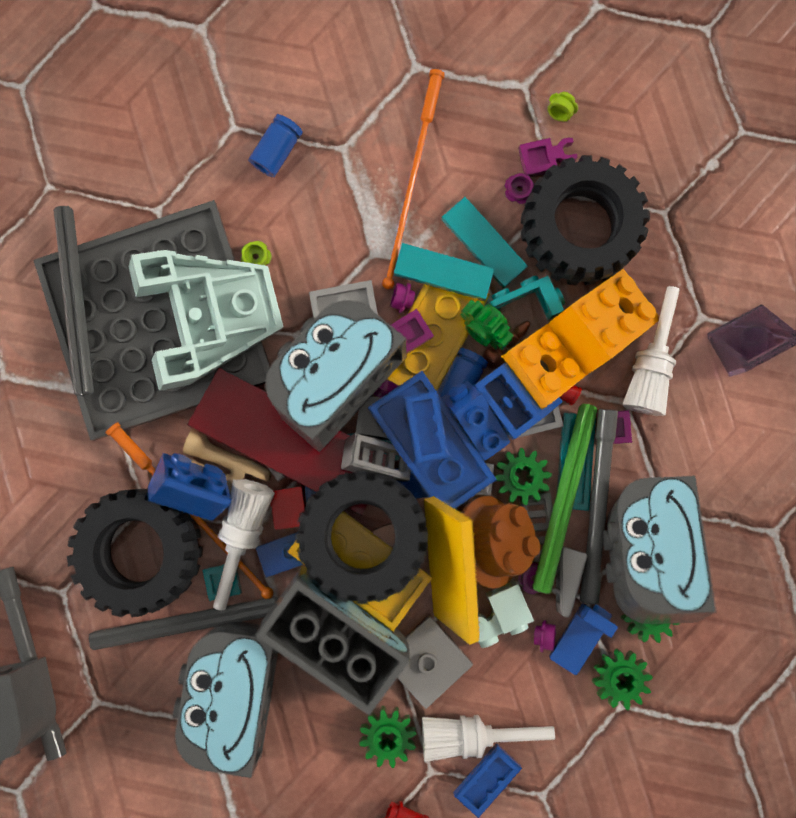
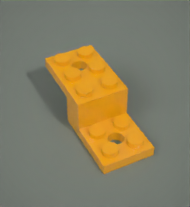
[502,268,660,410]

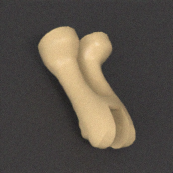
[183,428,271,494]

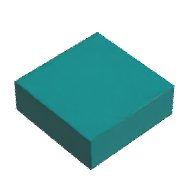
[202,564,242,601]

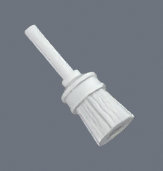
[622,286,680,416]
[213,479,275,611]
[422,715,555,762]

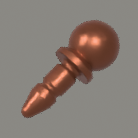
[482,321,531,370]

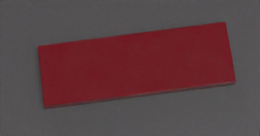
[187,368,387,516]

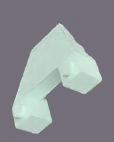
[128,250,284,391]

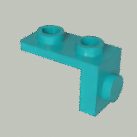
[489,275,565,320]

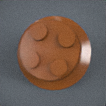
[462,496,540,589]

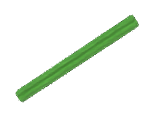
[533,403,597,594]

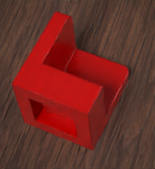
[271,486,307,530]

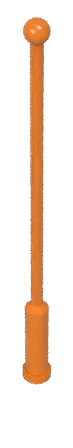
[382,69,445,290]
[105,422,274,599]

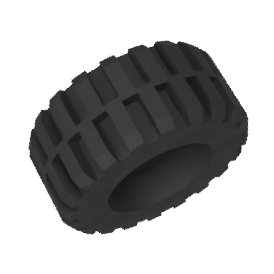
[520,155,650,286]
[296,471,428,604]
[67,489,203,617]

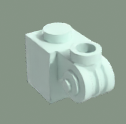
[478,581,534,648]

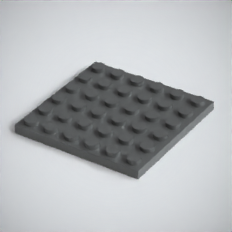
[33,200,271,441]

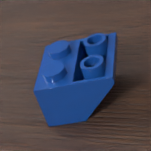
[474,363,563,440]
[148,453,231,521]

